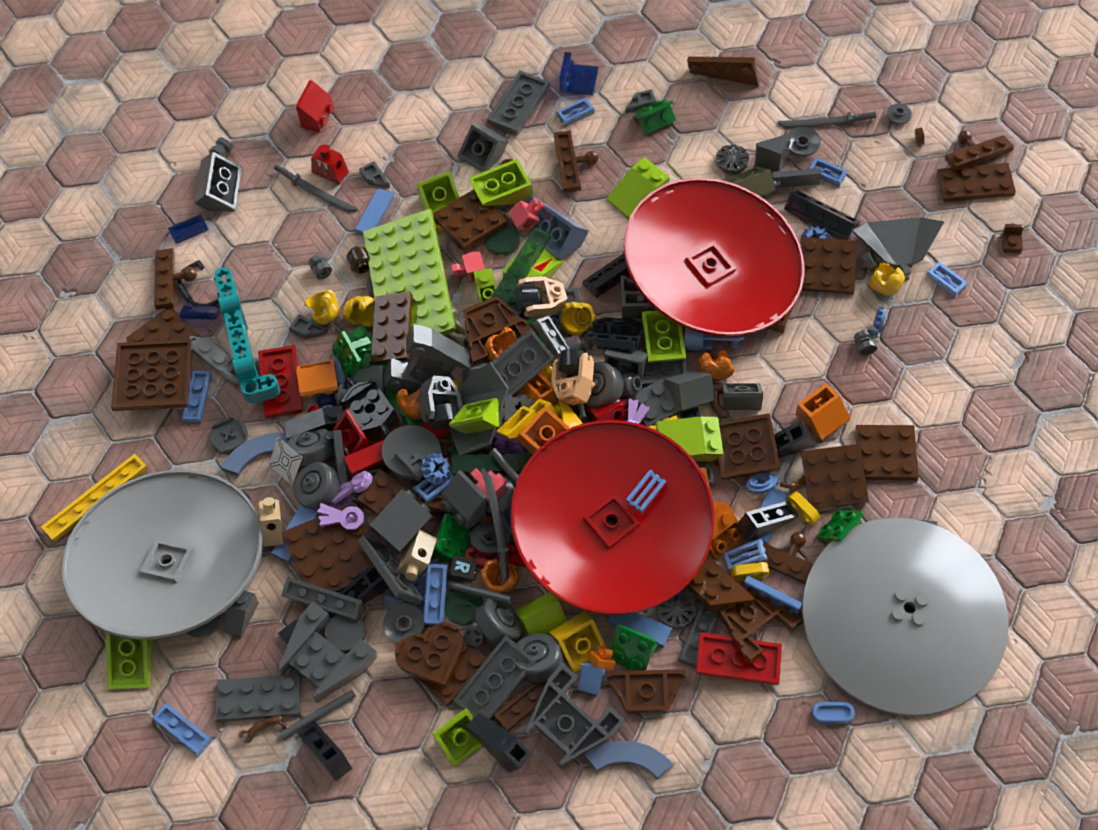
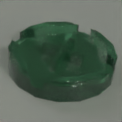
[484,224,520,256]
[444,590,483,626]

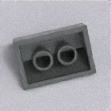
[194,152,242,211]

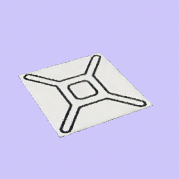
[269,437,302,486]

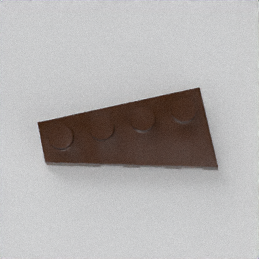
[687,56,761,86]

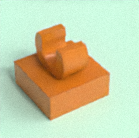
[587,644,616,670]

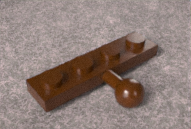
[553,130,599,193]
[945,130,1014,171]
[154,248,197,310]
[747,532,814,584]
[494,681,547,732]

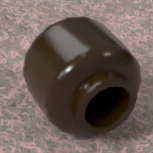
[346,246,370,274]

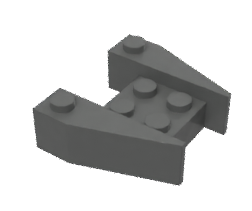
[384,324,470,392]
[278,602,377,703]
[524,663,626,767]

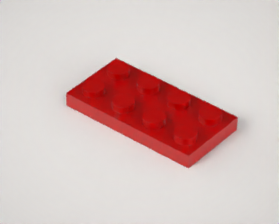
[258,345,303,418]
[696,632,782,686]

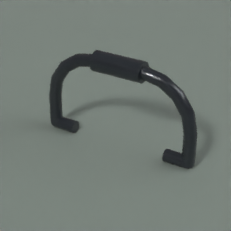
[177,260,219,308]

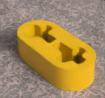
[787,492,820,525]
[730,562,770,582]

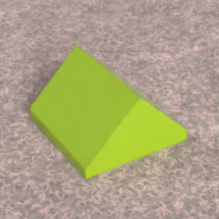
[416,171,459,213]
[449,398,499,434]
[515,592,567,635]
[432,708,482,767]

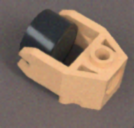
[514,276,567,318]
[551,349,595,406]

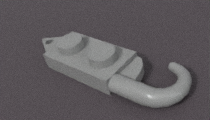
[190,336,240,385]

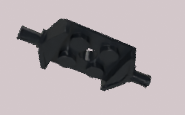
[341,375,397,438]

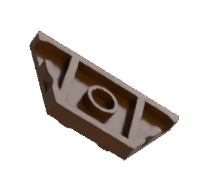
[686,555,755,610]
[606,669,686,713]

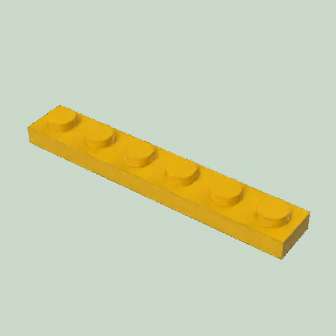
[41,454,148,543]

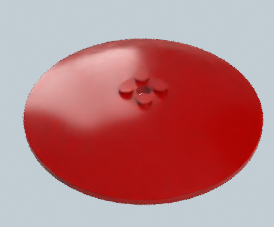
[624,178,805,337]
[511,420,715,615]

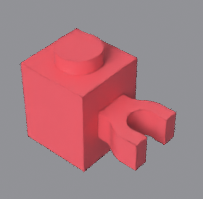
[508,198,544,232]
[451,251,485,283]
[470,468,508,505]

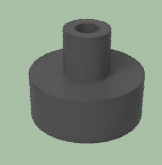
[860,251,879,271]

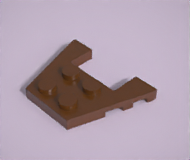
[463,296,539,365]
[718,589,803,664]

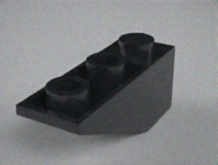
[465,713,532,773]

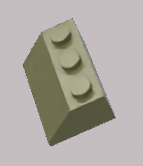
[722,167,776,198]

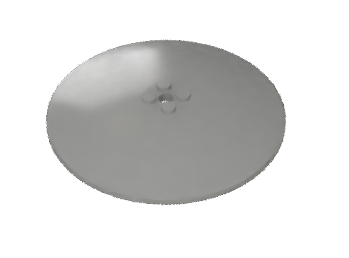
[62,470,263,640]
[802,518,1009,716]

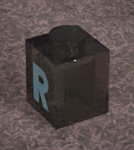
[446,555,478,585]

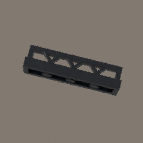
[784,190,861,240]
[583,253,630,298]

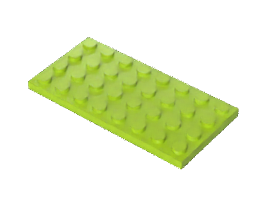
[363,209,456,335]

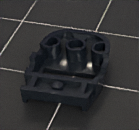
[588,317,644,353]

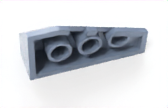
[526,195,589,259]

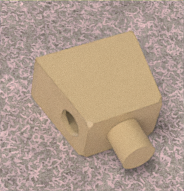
[259,497,283,547]
[398,530,437,581]

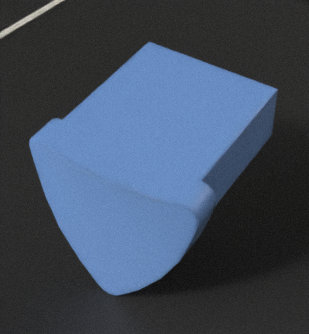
[578,662,605,695]

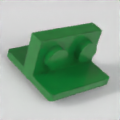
[632,99,676,135]
[332,331,371,379]
[816,510,864,544]
[431,513,472,566]
[609,624,658,671]

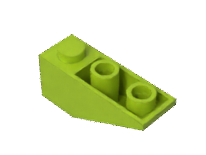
[473,268,498,303]

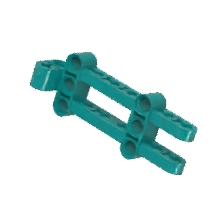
[215,267,280,404]

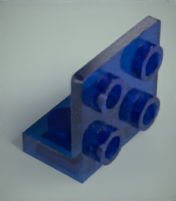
[559,52,599,95]

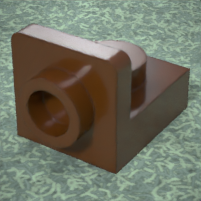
[1002,223,1024,253]

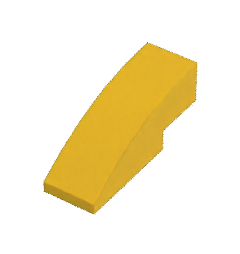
[496,399,557,439]

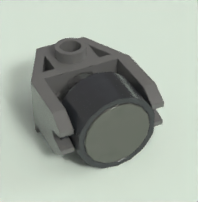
[417,375,463,430]

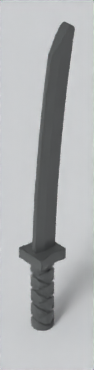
[777,111,876,127]
[274,164,358,211]
[481,469,509,581]

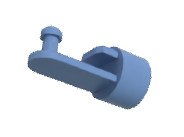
[683,327,746,351]

